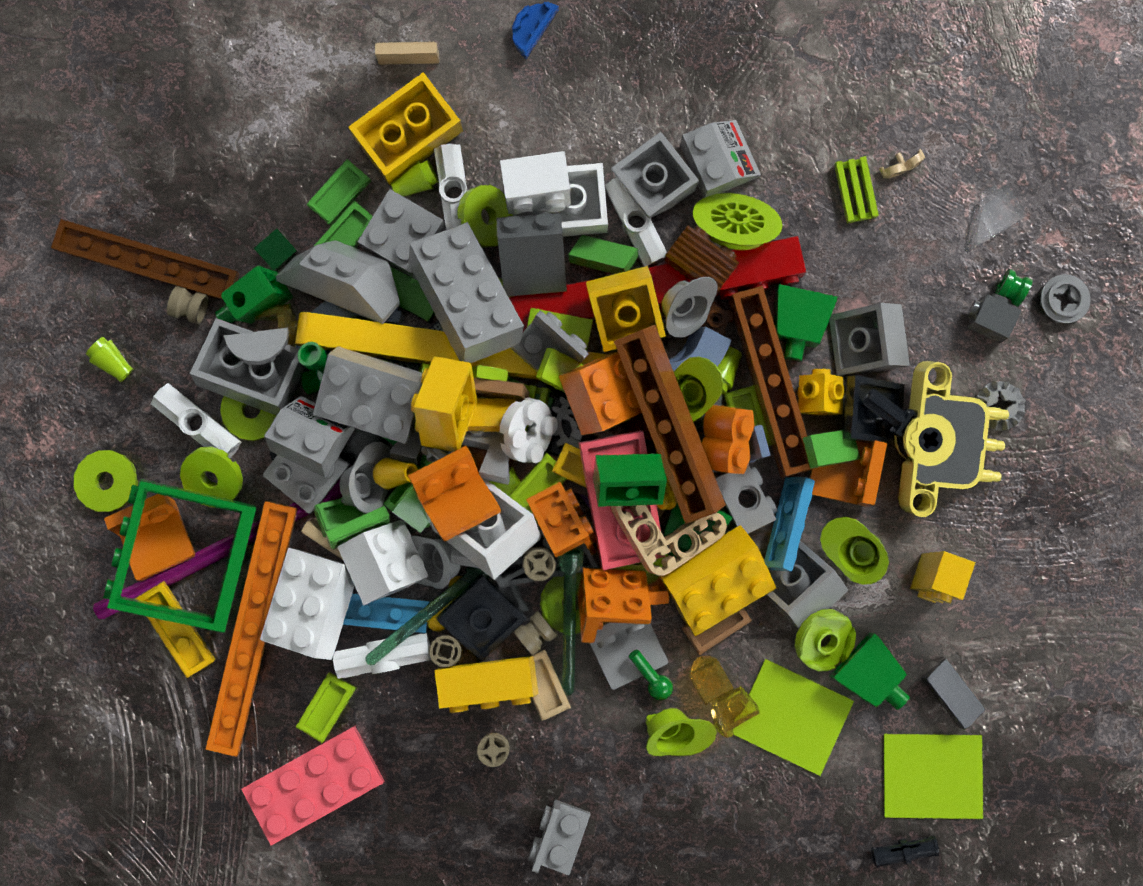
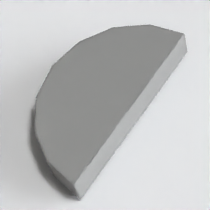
[224,328,289,365]

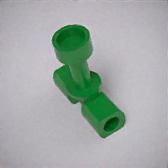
[297,342,327,395]

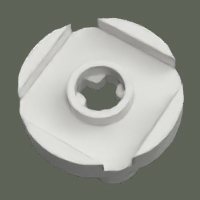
[499,397,558,463]

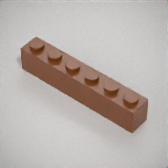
[729,286,815,479]
[614,325,726,523]

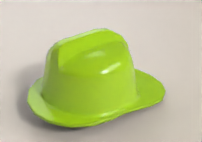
[674,356,724,422]
[820,517,889,585]
[645,708,717,756]

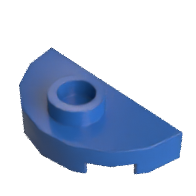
[512,2,559,59]

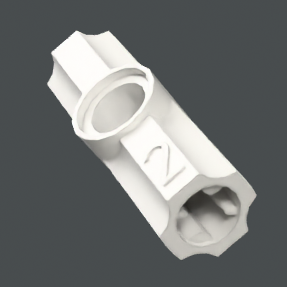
[434,143,468,230]
[605,177,667,268]
[150,383,242,458]
[333,633,431,679]

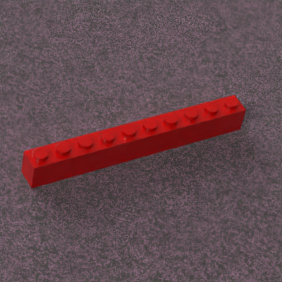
[509,236,806,332]

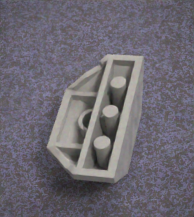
[276,240,400,324]

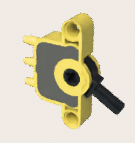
[863,361,1009,517]

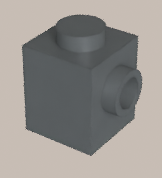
[967,294,1022,343]

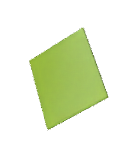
[731,659,854,776]
[884,734,983,819]

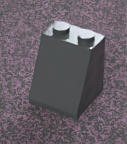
[496,212,567,296]

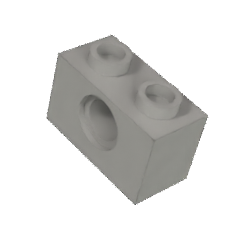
[716,464,777,534]

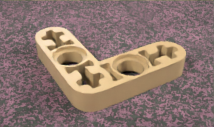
[611,505,726,576]

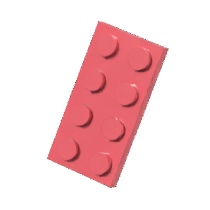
[578,430,666,570]
[241,726,385,845]

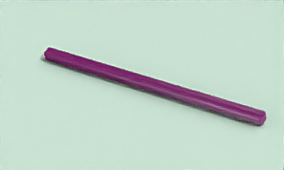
[93,479,343,619]

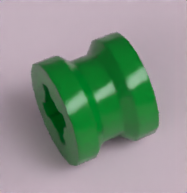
[995,268,1033,307]

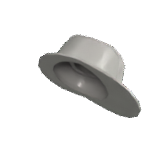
[662,277,718,337]
[339,442,392,514]
[411,535,460,589]

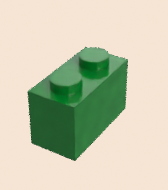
[593,454,667,507]

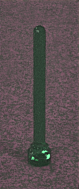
[558,548,584,696]
[365,566,490,666]

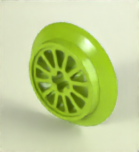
[693,193,782,250]

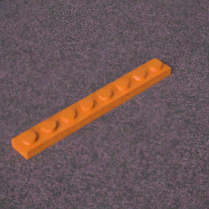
[206,501,298,757]

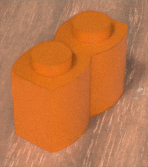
[702,405,754,474]

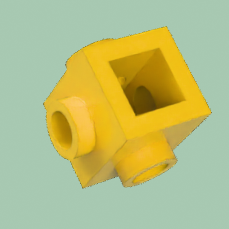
[797,369,844,416]

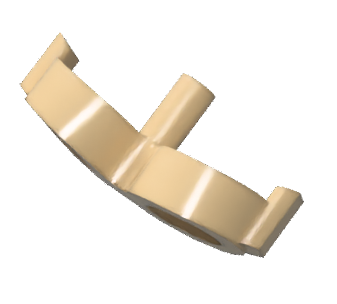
[879,149,925,178]

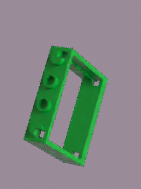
[103,479,256,633]

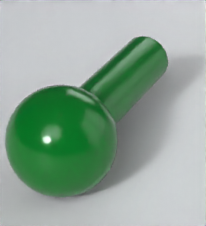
[629,649,673,700]

